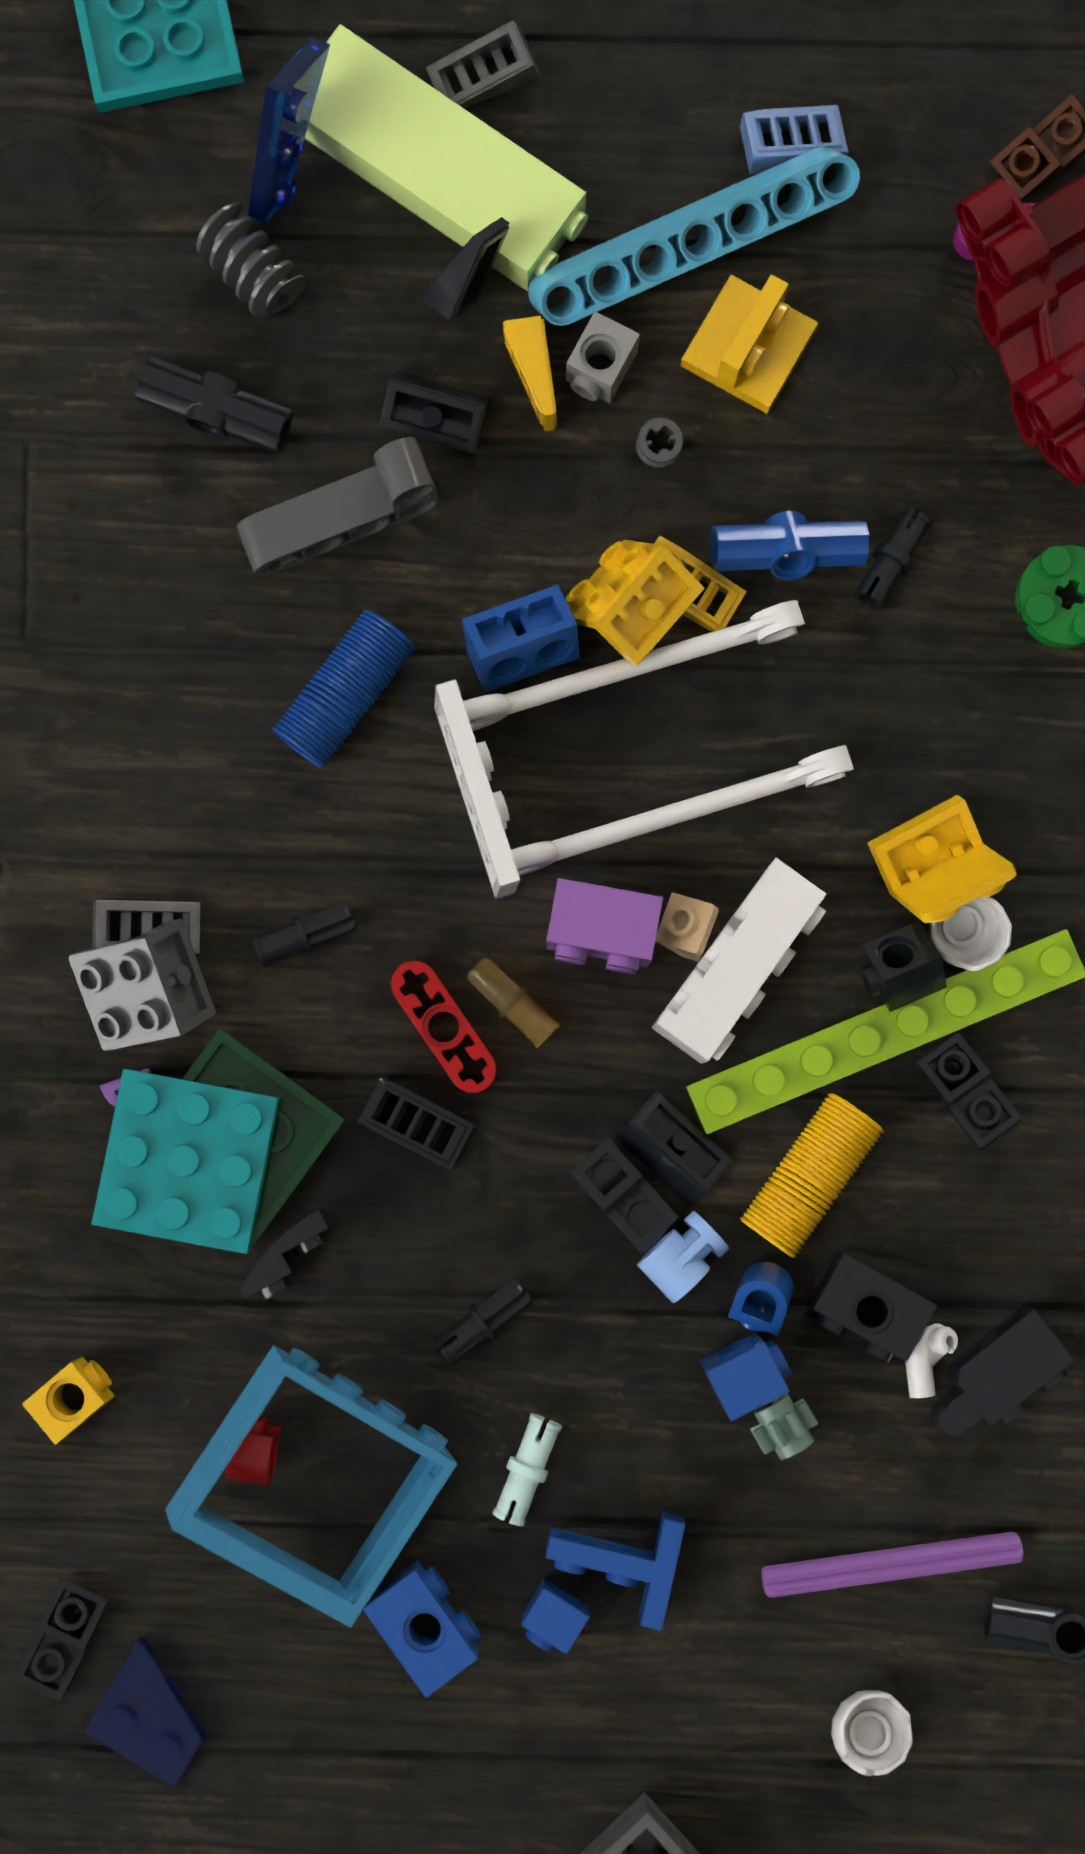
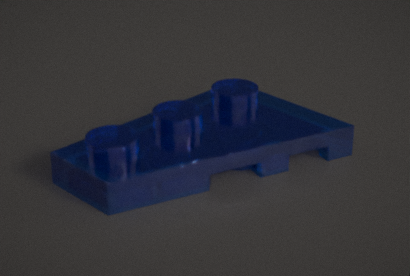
[248,36,331,224]

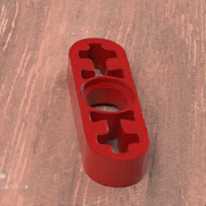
[391,961,497,1093]

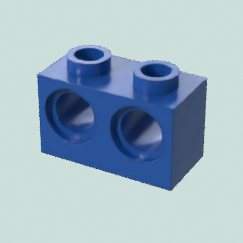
[462,584,580,693]
[699,1332,792,1421]

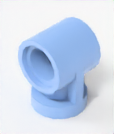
[637,1211,730,1303]

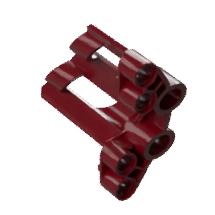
[956,174,1085,485]

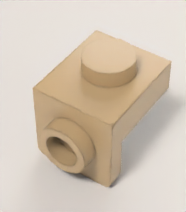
[655,892,719,962]

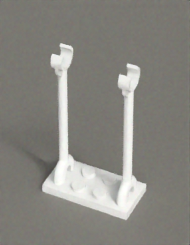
[434,600,854,899]

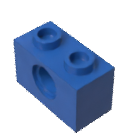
[363,1560,481,1698]

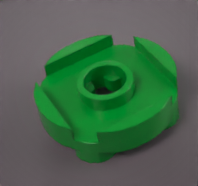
[1015,545,1085,649]

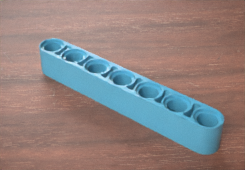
[528,147,860,326]

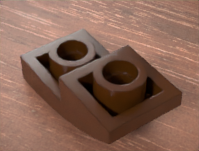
[990,94,1085,201]

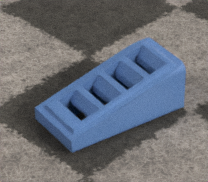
[740,105,848,175]

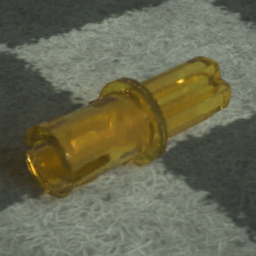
[467,958,560,1049]

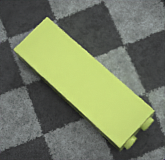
[281,24,588,291]

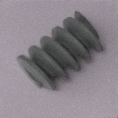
[196,203,308,318]

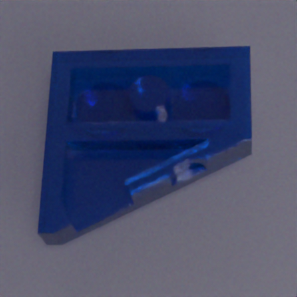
[84,1637,205,1788]

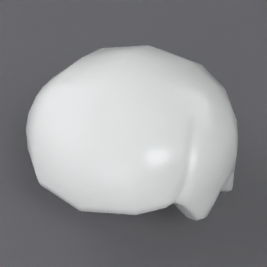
[928,896,1012,971]
[831,1690,913,1776]

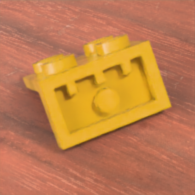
[566,540,705,666]

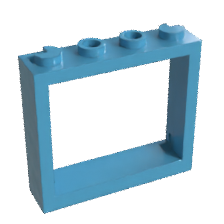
[165,1345,458,1628]

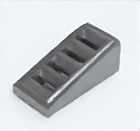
[426,20,541,108]
[92,900,200,954]

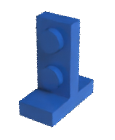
[546,1510,685,1631]

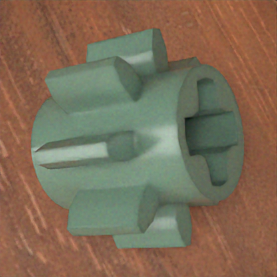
[750,1393,818,1460]

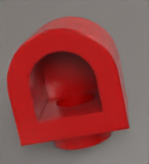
[225,1416,281,1485]

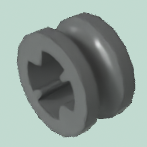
[636,418,683,468]

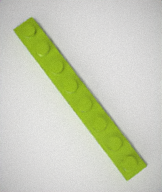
[686,929,1085,1134]

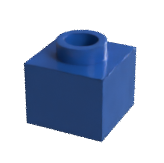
[521,1577,589,1655]

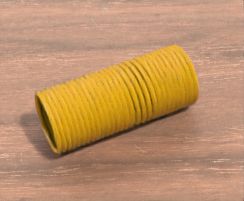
[740,1093,884,1258]

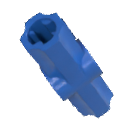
[710,511,869,580]

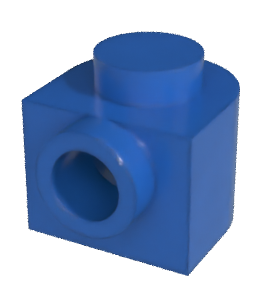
[728,1262,794,1336]

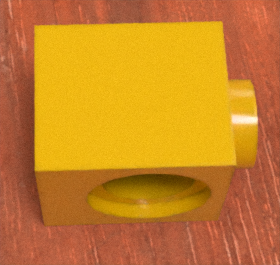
[22,1356,115,1445]

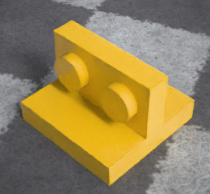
[681,274,818,414]

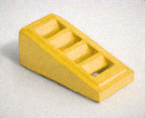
[503,316,557,432]
[655,536,747,632]

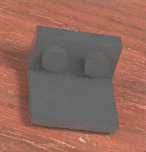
[69,918,217,1051]

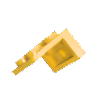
[867,795,1017,923]

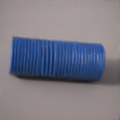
[272,609,415,769]

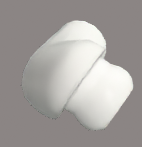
[905,1323,958,1398]

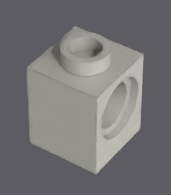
[566,311,640,403]

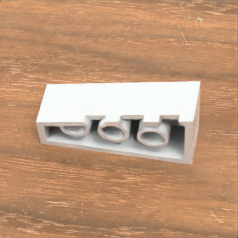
[651,858,826,1064]

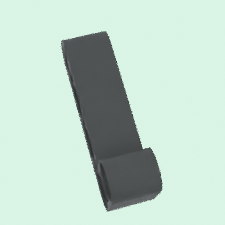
[236,437,438,576]

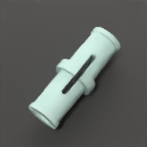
[492,1413,562,1527]

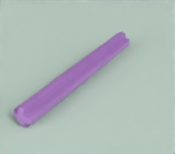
[761,1532,1023,1598]

